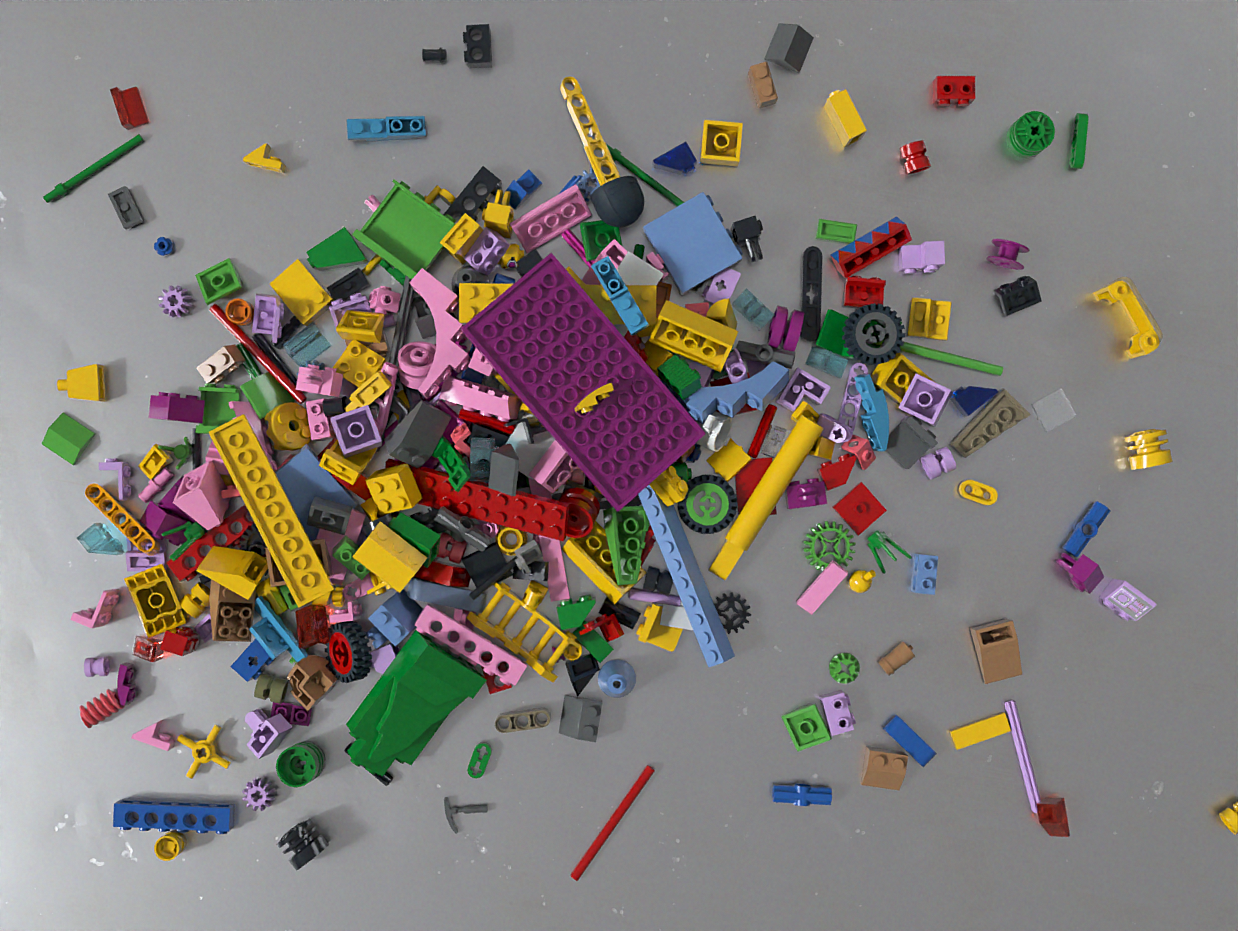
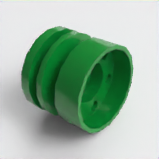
[1006,111,1055,158]
[276,741,325,788]

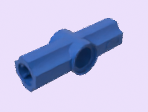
[1062,501,1110,558]
[772,783,832,806]

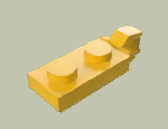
[344,370,393,412]

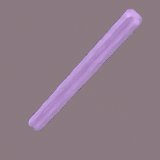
[1005,700,1043,813]

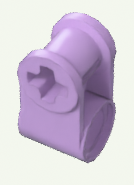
[723,348,748,384]
[817,413,853,443]

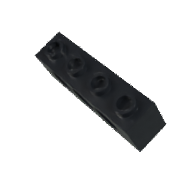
[443,166,502,222]

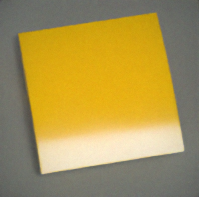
[908,298,952,341]

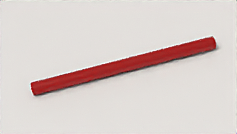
[209,304,307,404]
[570,765,655,881]

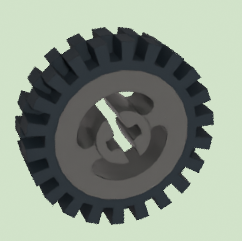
[842,303,905,365]

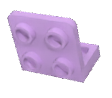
[252,293,284,343]

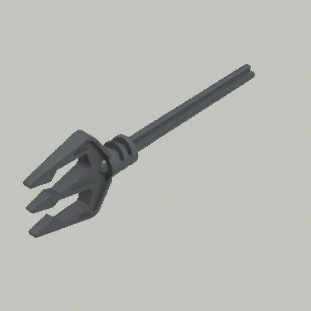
[369,276,414,452]

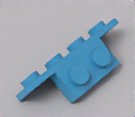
[249,596,308,662]

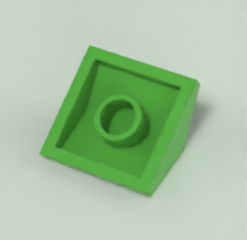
[195,258,242,305]
[42,412,95,465]
[782,703,832,752]

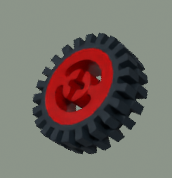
[324,621,372,683]

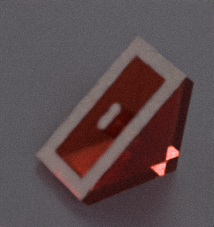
[132,636,164,662]

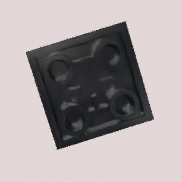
[461,542,513,588]

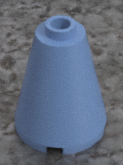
[598,659,636,698]

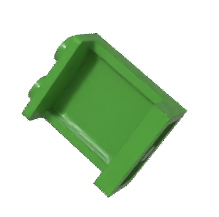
[196,383,241,434]

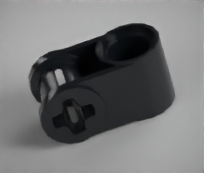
[322,396,347,417]

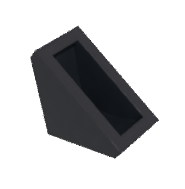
[565,653,600,697]

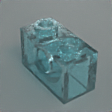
[732,288,774,331]
[470,437,499,482]

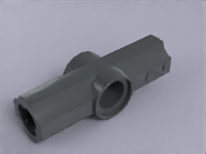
[736,340,796,369]
[433,506,491,552]

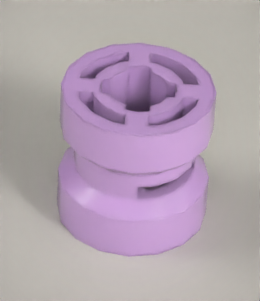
[84,657,110,677]

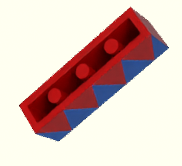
[830,216,912,278]

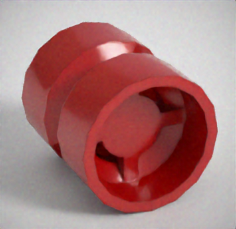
[900,140,931,174]

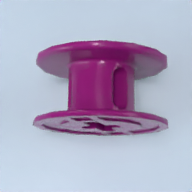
[986,239,1030,270]

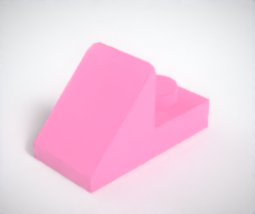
[131,720,175,751]

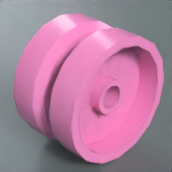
[398,341,436,389]

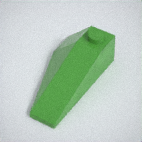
[603,506,649,585]

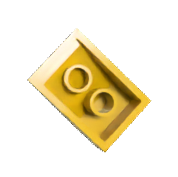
[270,259,334,327]
[871,353,936,405]

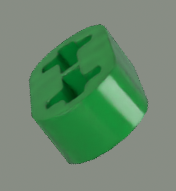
[467,742,492,779]

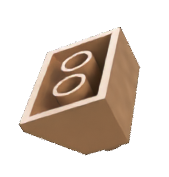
[265,539,333,587]

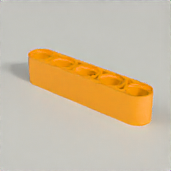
[85,483,160,556]

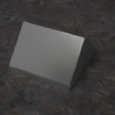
[764,23,814,73]
[488,444,519,496]
[306,496,353,535]

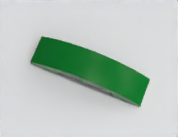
[432,435,470,492]

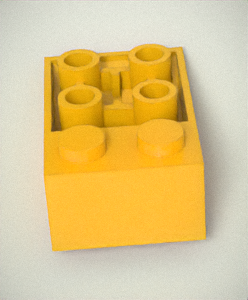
[196,546,268,600]

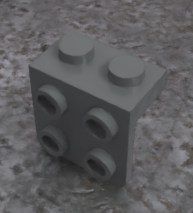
[886,416,938,469]

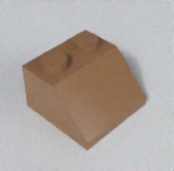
[861,746,908,790]

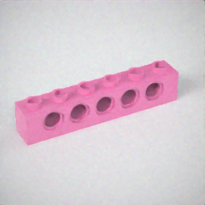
[415,603,527,686]

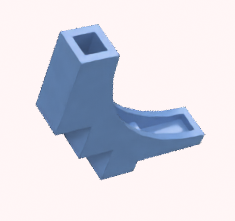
[661,361,789,424]

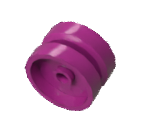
[767,305,804,352]

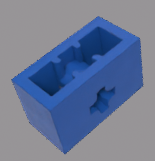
[230,638,275,682]

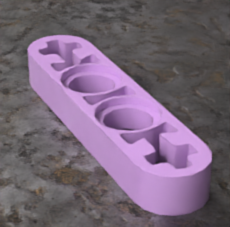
[837,363,868,436]

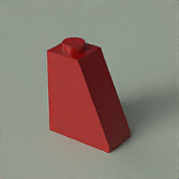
[414,560,471,587]

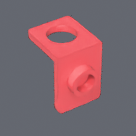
[841,435,876,470]

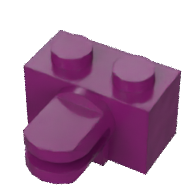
[785,478,827,509]
[1056,553,1104,594]

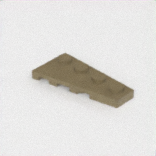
[950,388,1031,458]

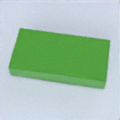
[816,219,857,244]

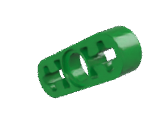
[1070,113,1089,169]

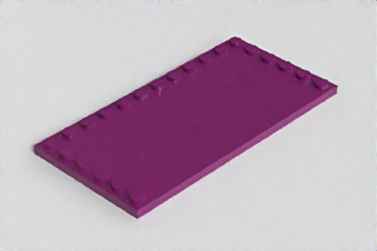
[460,253,706,512]

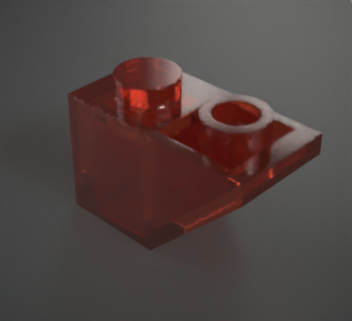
[1037,797,1070,837]

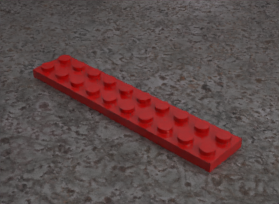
[385,458,569,541]

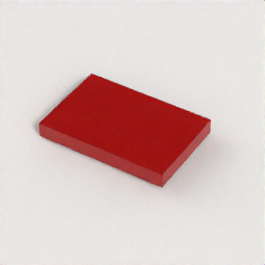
[735,457,777,516]

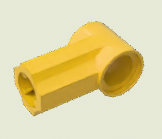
[256,577,289,615]

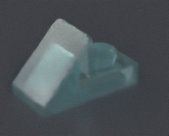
[805,346,848,378]

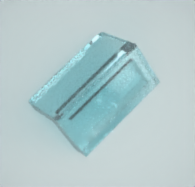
[283,322,331,367]

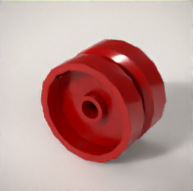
[558,488,600,538]

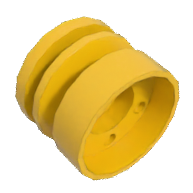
[1125,429,1173,470]

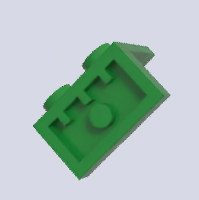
[816,309,871,359]

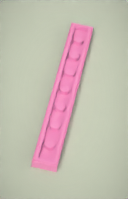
[528,477,570,602]

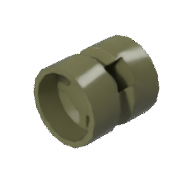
[254,673,289,704]

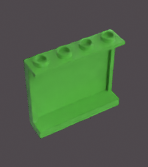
[352,180,456,280]

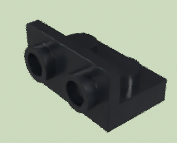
[994,276,1042,316]

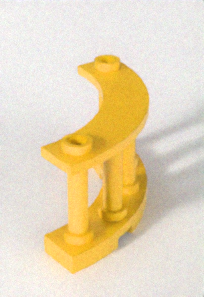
[466,582,581,683]

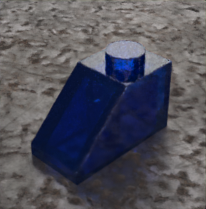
[652,142,697,175]
[950,386,998,417]

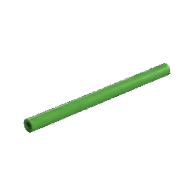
[872,334,1003,376]

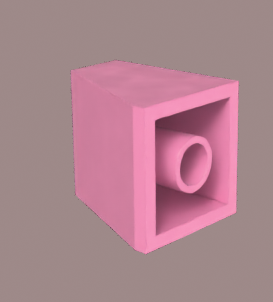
[173,461,230,530]

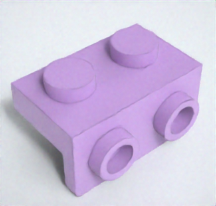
[329,293,371,327]

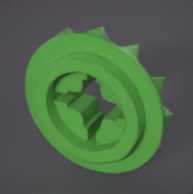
[829,653,860,684]

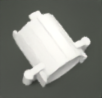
[685,408,732,452]

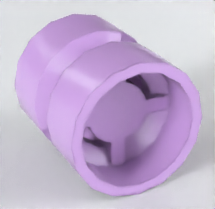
[921,447,956,480]

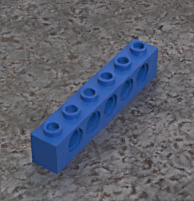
[113,800,235,834]

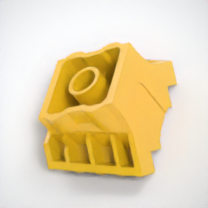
[124,564,186,638]

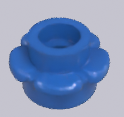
[154,237,173,256]

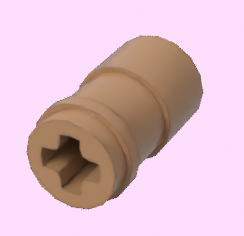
[878,642,915,676]

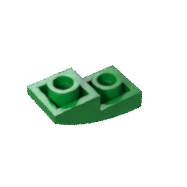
[573,620,614,663]

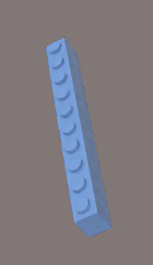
[638,485,735,667]

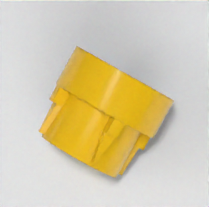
[495,526,528,556]

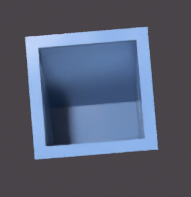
[368,589,423,647]

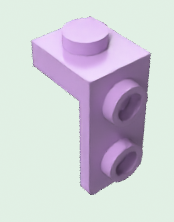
[99,458,131,501]

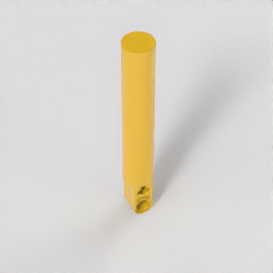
[708,415,824,580]

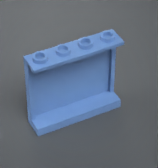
[643,192,743,296]
[275,444,358,541]

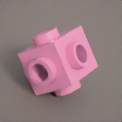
[369,286,401,315]

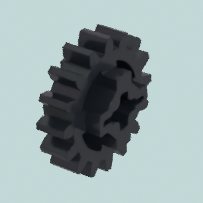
[714,592,751,634]

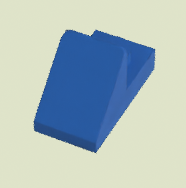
[503,169,542,210]

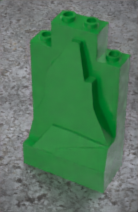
[346,630,487,776]

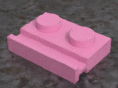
[646,252,669,283]

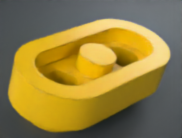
[959,480,998,505]

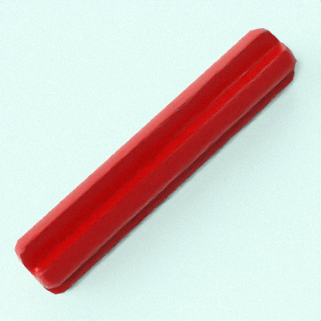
[747,404,777,458]
[459,408,515,434]

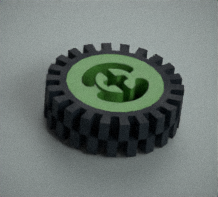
[677,474,737,534]

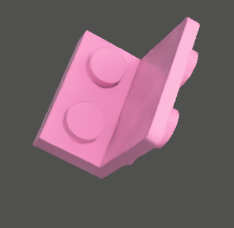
[70,589,119,628]

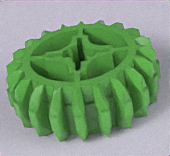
[803,521,856,571]

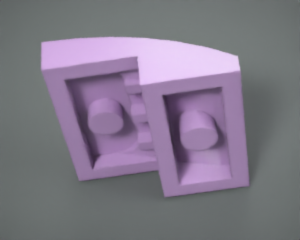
[125,530,167,571]

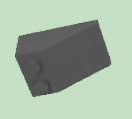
[384,400,451,468]

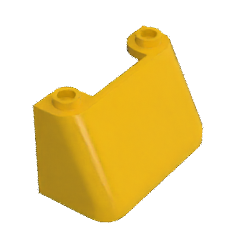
[1093,276,1163,359]

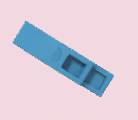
[346,116,426,142]
[591,256,649,336]
[854,374,889,451]

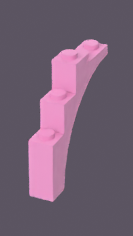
[410,268,471,399]

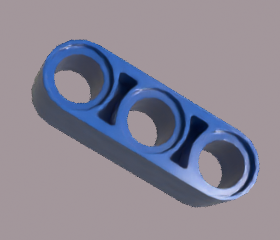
[883,715,937,767]

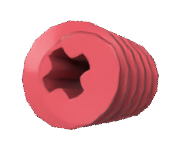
[79,689,125,728]

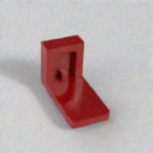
[579,614,624,642]

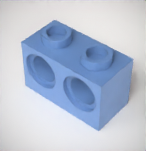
[911,554,938,595]

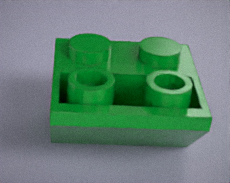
[556,594,596,630]

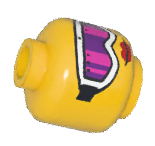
[497,243,524,269]

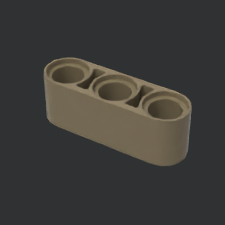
[495,708,551,733]

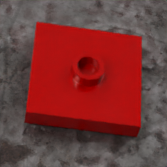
[832,482,887,536]

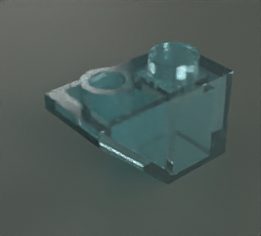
[77,523,124,555]

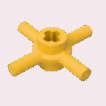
[177,724,231,779]

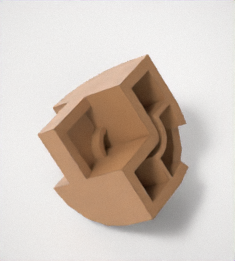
[287,655,338,711]

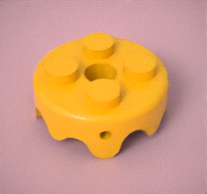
[265,402,311,451]

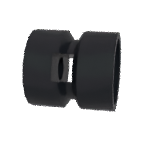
[643,566,673,597]

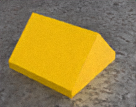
[336,310,385,343]

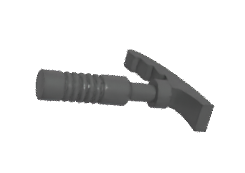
[444,797,488,834]

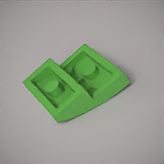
[240,372,295,419]

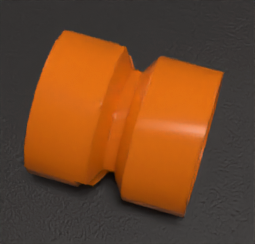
[225,298,254,326]

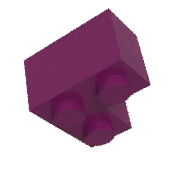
[148,392,205,423]
[140,501,193,546]

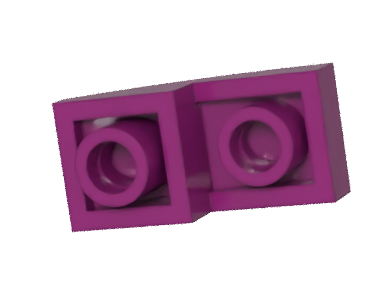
[117,662,136,706]
[270,701,312,726]

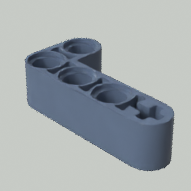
[407,577,487,613]

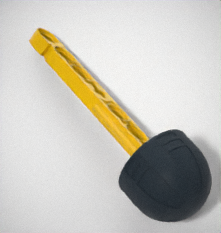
[560,76,645,227]

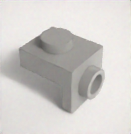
[514,540,543,574]

